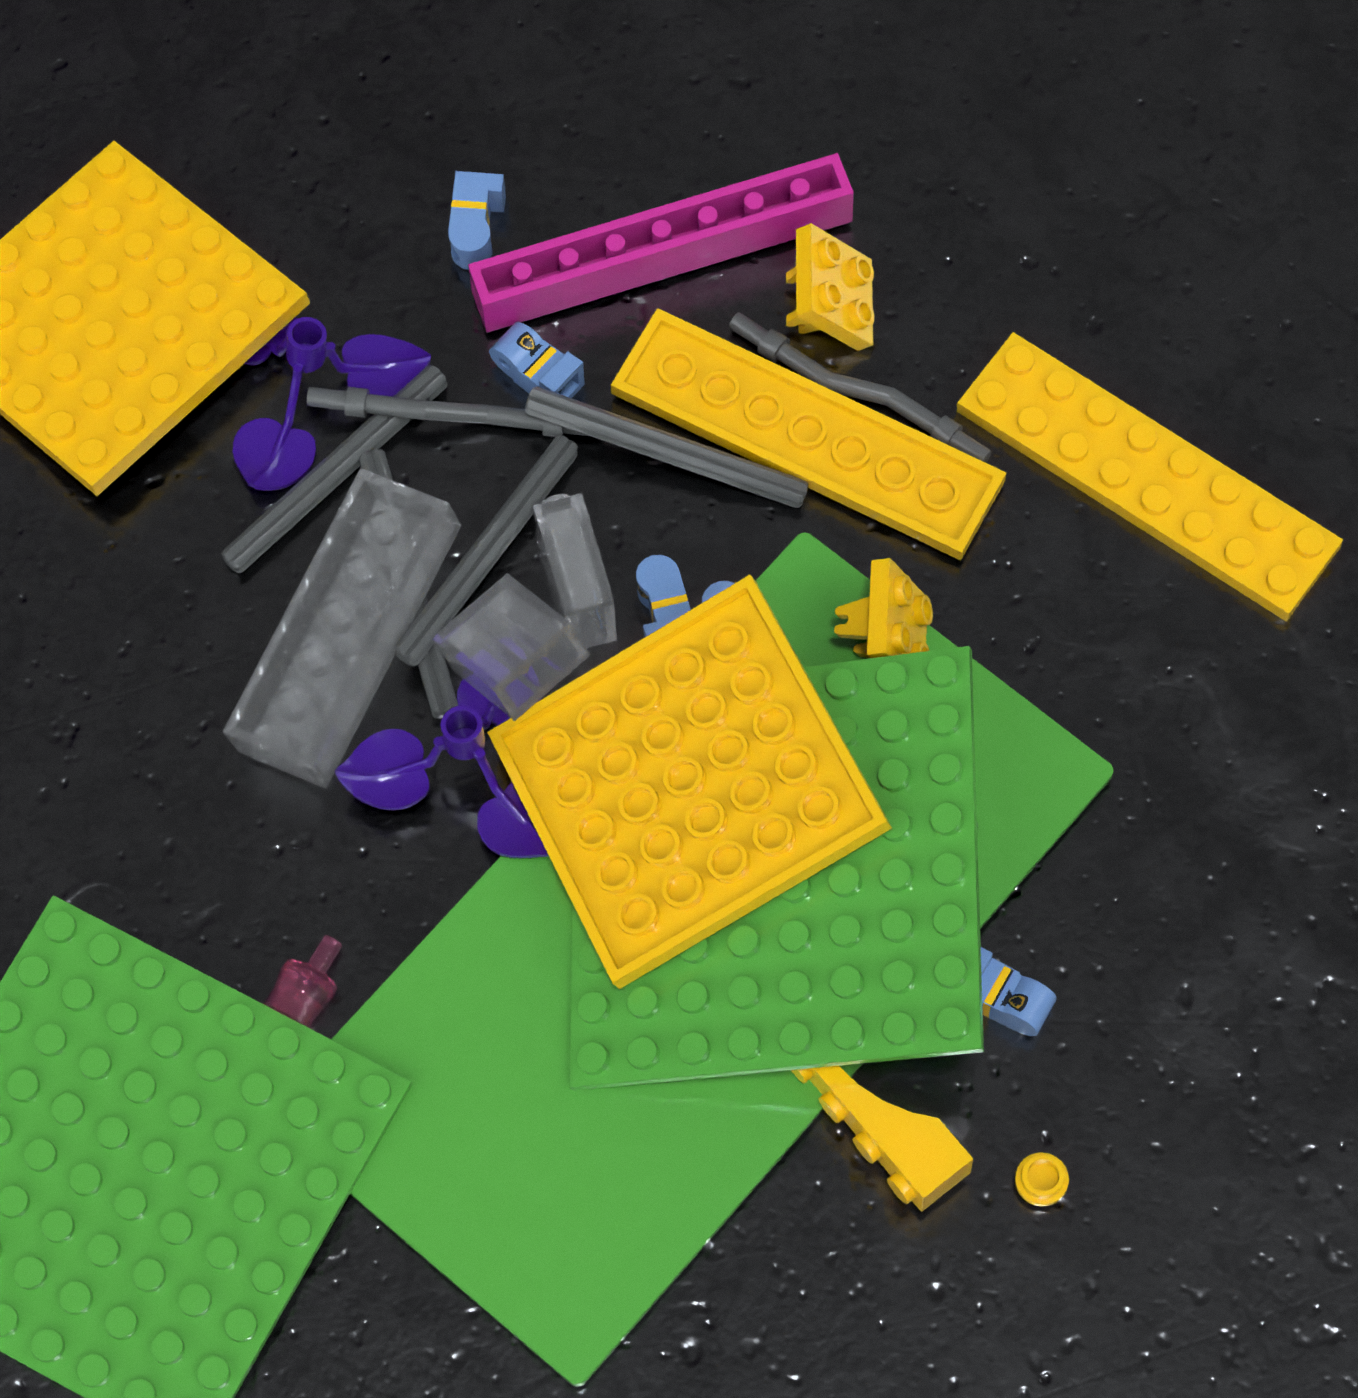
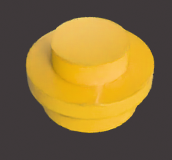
[1015,1153,1069,1206]

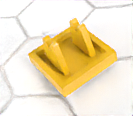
[786,223,874,351]
[834,558,933,658]

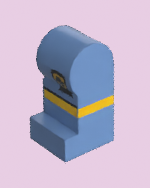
[448,171,506,270]
[489,322,585,398]
[636,555,691,638]
[981,947,1057,1036]

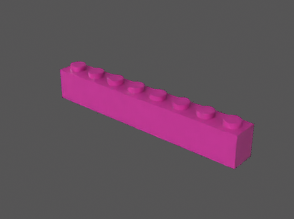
[468,153,854,333]

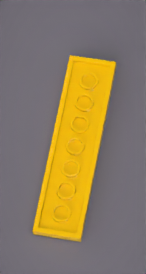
[611,308,1006,561]
[956,332,1343,622]

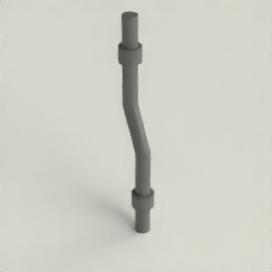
[729,312,992,463]
[307,387,592,437]

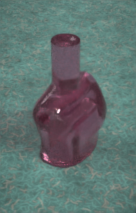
[262,935,342,1028]

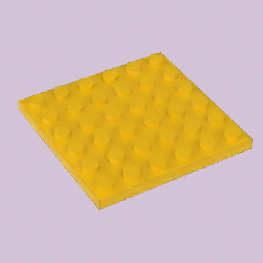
[0,141,310,496]
[487,574,892,989]

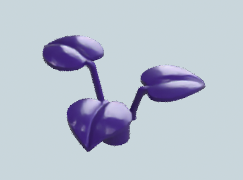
[233,317,431,491]
[335,641,549,858]

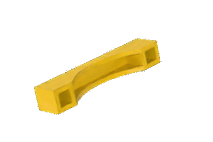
[791,1066,973,1212]

